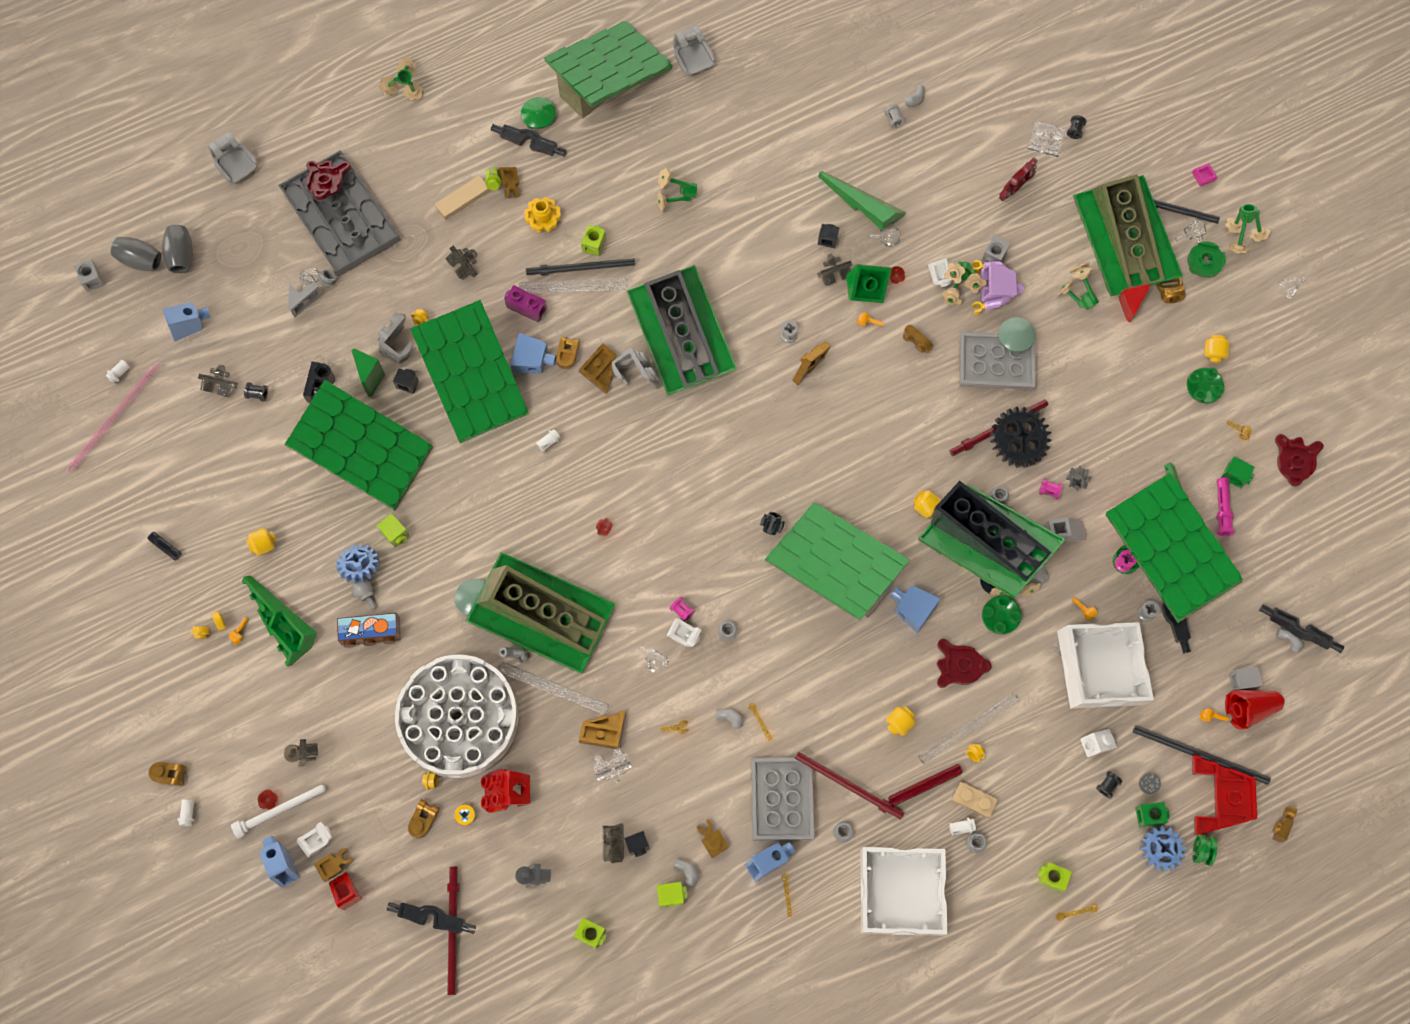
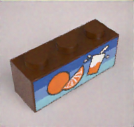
[337,613,401,648]

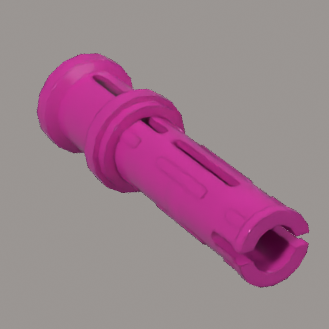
[1216,478,1235,536]

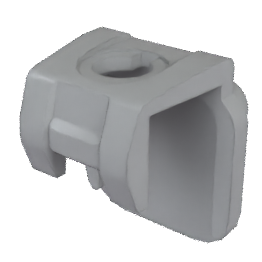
[673,25,715,76]
[208,132,258,183]
[377,312,412,364]
[612,348,661,389]

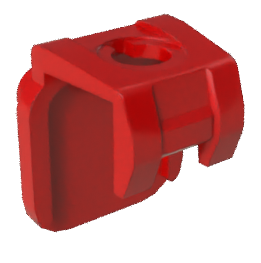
[481,769,531,813]

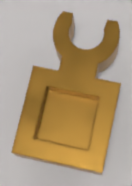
[497,167,520,198]
[1272,806,1298,842]
[697,819,729,858]
[314,848,354,882]

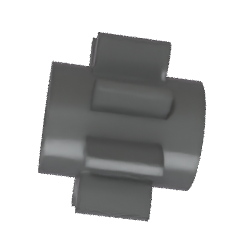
[1066,466,1092,491]

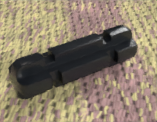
[147,532,182,561]

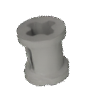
[884,104,905,128]
[781,321,798,343]
[1137,600,1160,622]

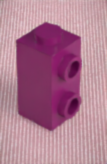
[504,285,547,323]

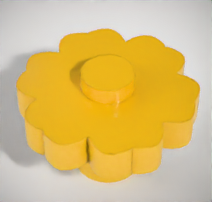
[524,197,561,233]

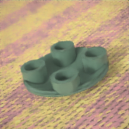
[998,317,1036,353]
[455,579,485,616]

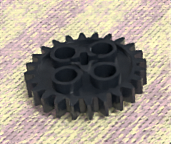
[990,406,1052,468]

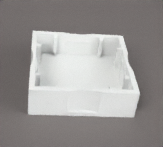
[1057,622,1154,709]
[860,847,947,936]

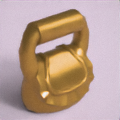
[1156,277,1186,304]

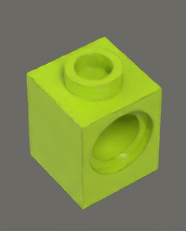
[581,225,606,257]
[376,513,409,548]
[1037,862,1072,893]
[656,882,688,908]
[573,918,607,949]

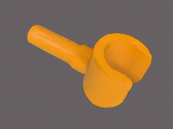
[857,312,884,327]
[1072,597,1097,620]
[229,617,248,645]
[1199,709,1229,722]

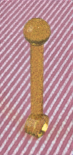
[748,703,772,741]
[781,873,792,917]
[1056,904,1098,921]

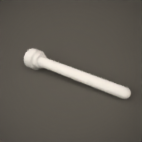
[231,785,326,839]

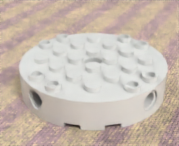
[395,655,519,778]

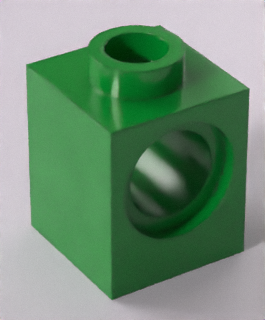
[1220,456,1255,489]
[1135,802,1170,828]

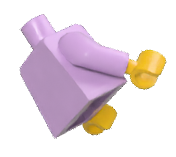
[972,260,1024,315]

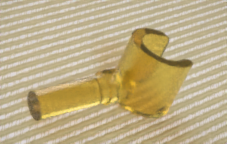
[1226,419,1252,440]
[660,720,689,734]

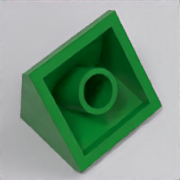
[846,264,892,303]
[351,349,385,397]

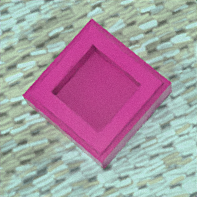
[1192,163,1218,187]

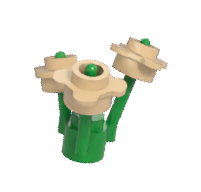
[942,261,987,305]

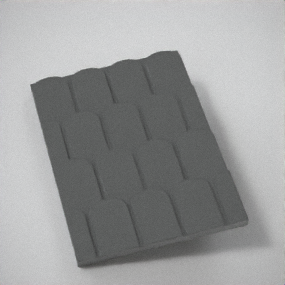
[278,150,401,276]

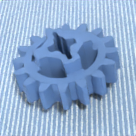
[336,544,380,583]
[1140,826,1187,872]

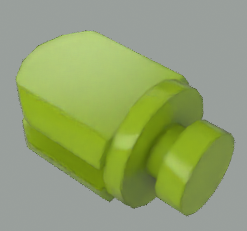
[485,167,501,191]

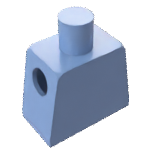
[163,302,211,341]
[510,333,556,374]
[890,586,940,633]
[259,836,300,888]
[745,843,795,883]

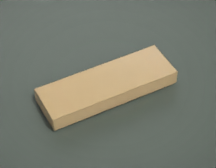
[435,175,490,220]

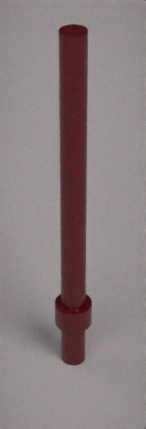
[949,399,1048,456]
[795,751,904,820]
[447,866,460,995]

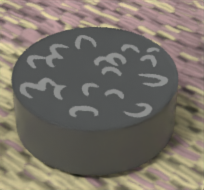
[1139,773,1161,794]

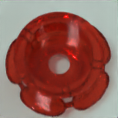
[889,266,905,284]
[596,518,613,536]
[257,790,278,810]

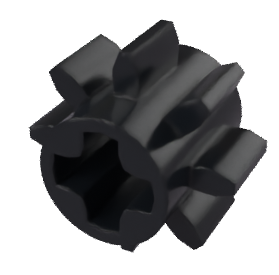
[760,512,785,535]

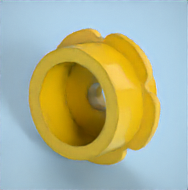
[411,309,429,325]
[190,626,211,639]
[966,744,985,763]
[422,771,438,790]

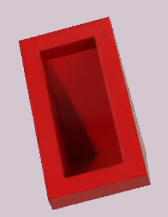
[1119,284,1150,322]
[329,871,362,910]

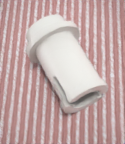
[105,360,130,383]
[536,429,561,452]
[177,800,195,826]
[949,818,976,836]

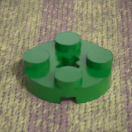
[1187,241,1226,277]

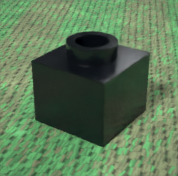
[817,224,840,249]
[393,368,419,394]
[624,831,650,857]

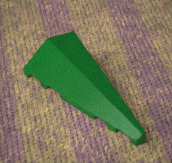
[818,171,906,231]
[242,575,317,667]

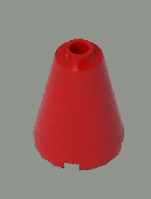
[1225,690,1285,730]

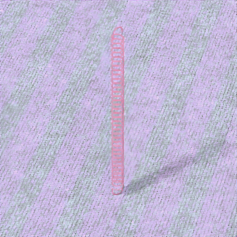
[67,362,161,473]

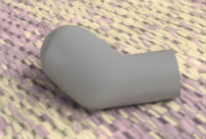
[904,85,925,106]
[1276,628,1304,653]
[499,647,528,663]
[716,709,743,729]
[674,859,699,886]

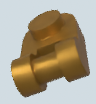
[903,325,933,353]
[556,336,580,369]
[148,762,187,787]
[408,799,440,839]

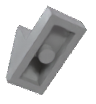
[288,282,322,318]

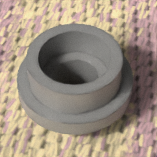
[317,269,336,287]
[990,486,1009,504]
[718,621,738,641]
[833,821,854,842]
[966,832,987,853]

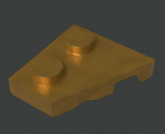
[792,341,831,385]
[578,343,617,394]
[579,711,626,750]

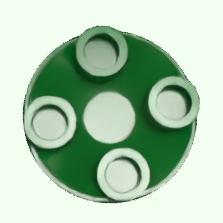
[521,97,556,129]
[1187,368,1224,404]
[982,595,1022,635]

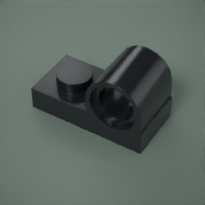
[303,361,335,403]

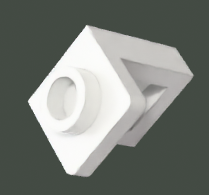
[928,258,951,287]
[667,618,701,647]
[1081,729,1117,757]
[297,822,332,858]

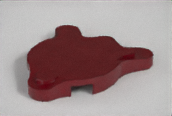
[999,157,1038,201]
[306,161,351,200]
[1275,434,1324,487]
[936,639,992,688]

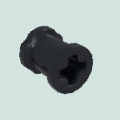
[1066,115,1087,139]
[244,382,268,402]
[1096,771,1123,799]

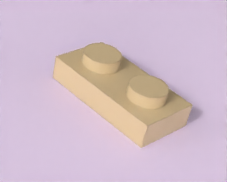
[952,782,998,819]

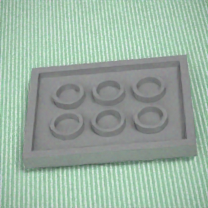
[959,332,1035,390]
[751,757,814,841]

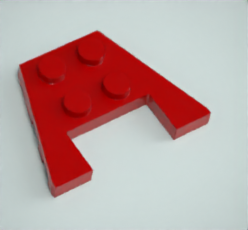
[1192,755,1257,836]

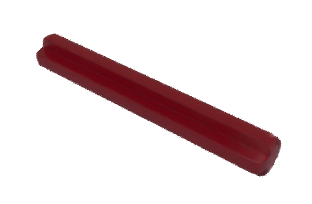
[888,764,963,807]

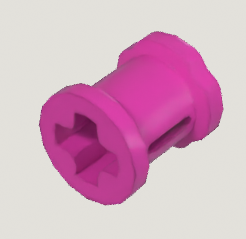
[1039,478,1063,500]
[1114,550,1136,572]
[669,597,695,622]

